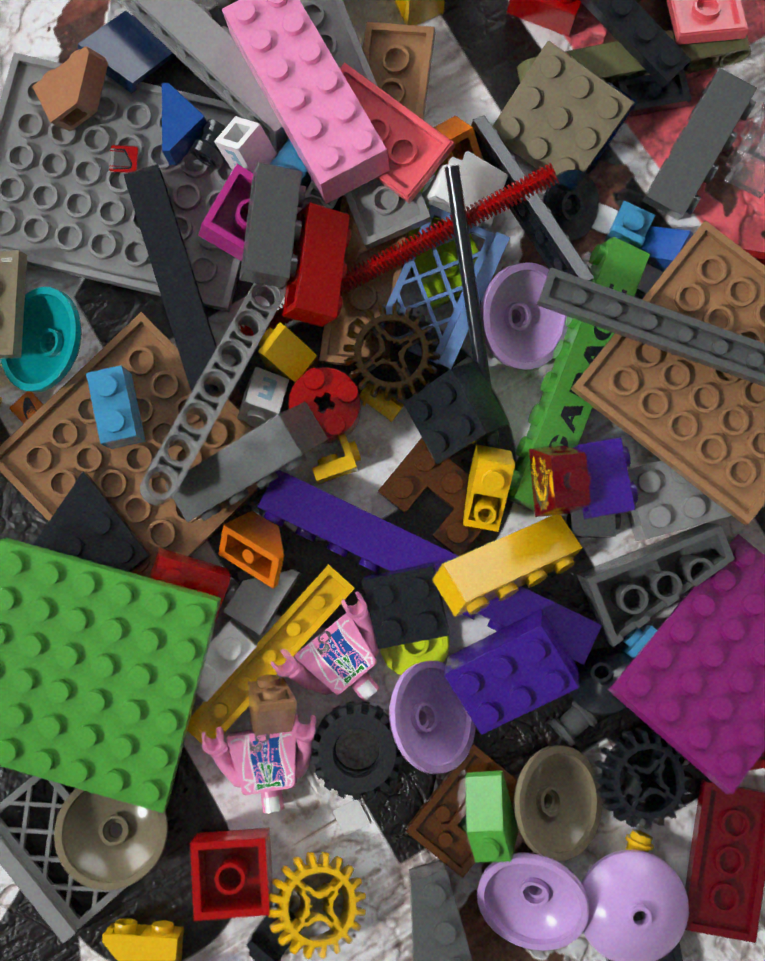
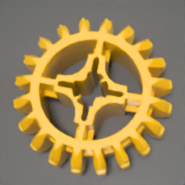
[268,852,366,959]

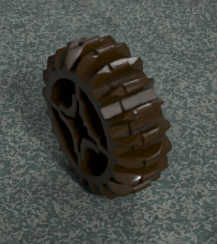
[343,303,440,401]

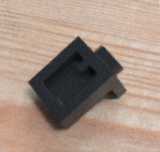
[246,903,305,961]

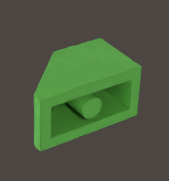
[465,771,519,862]

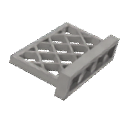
[0,776,127,944]

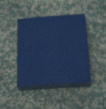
[78,10,175,93]

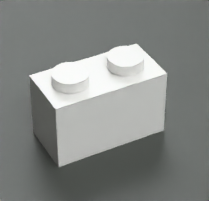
[197,618,258,702]

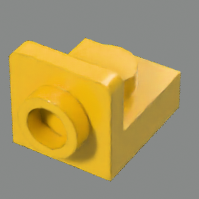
[312,434,361,485]

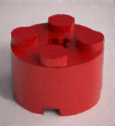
[289,367,361,444]

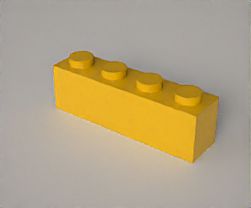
[432,515,583,617]

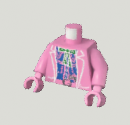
[271,591,380,702]
[202,715,316,813]

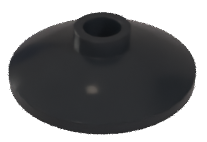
[543,170,599,240]
[571,648,633,715]

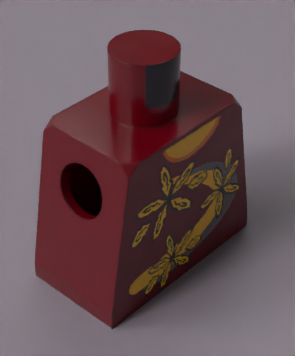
[529,446,591,517]

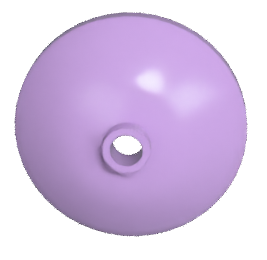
[480,263,568,370]
[390,661,476,774]
[581,850,689,961]
[477,853,589,950]

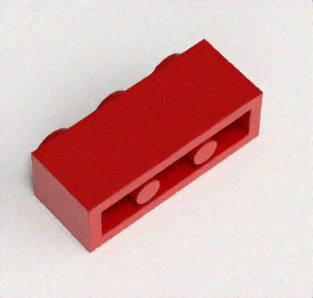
[282,202,351,327]

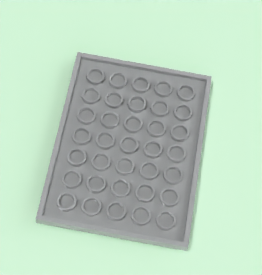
[0,52,242,312]

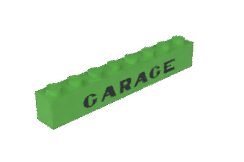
[507,237,650,511]

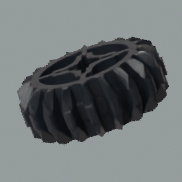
[593,727,694,829]

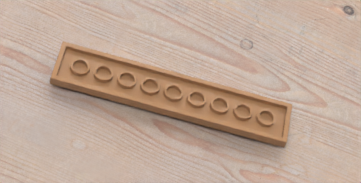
[319,22,435,371]

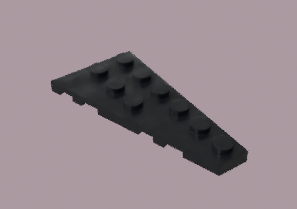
[33,471,152,572]

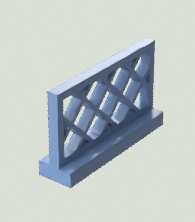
[373,205,510,371]

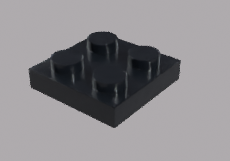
[362,563,450,649]

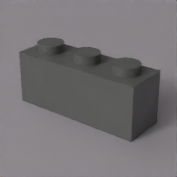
[240,162,306,288]

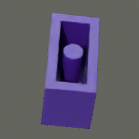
[574,437,638,520]

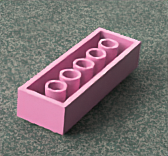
[222,0,390,204]

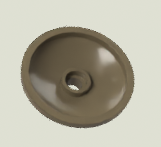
[515,745,602,861]
[54,788,168,890]

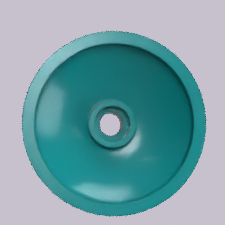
[1,287,82,392]

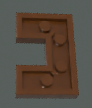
[378,438,483,556]
[405,743,518,879]

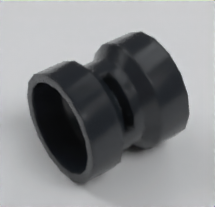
[189,119,226,170]

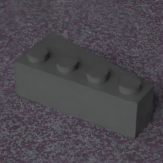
[642,68,757,220]
[165,402,328,522]
[577,523,734,647]
[409,860,473,961]

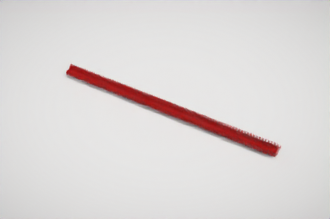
[239,163,559,336]

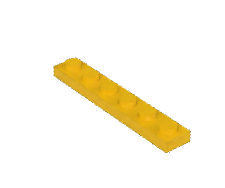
[187,564,355,744]

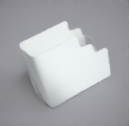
[422,151,508,228]

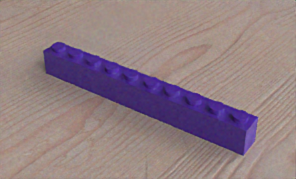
[258,469,602,665]

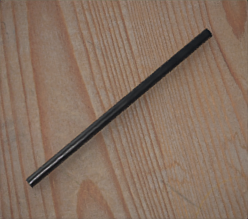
[444,165,501,449]

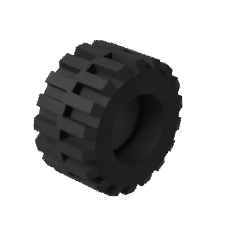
[311,701,403,800]

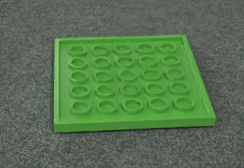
[0,538,221,813]

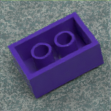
[444,609,579,735]

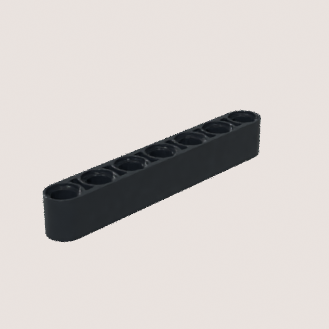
[124,164,221,397]

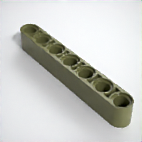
[517,30,751,88]

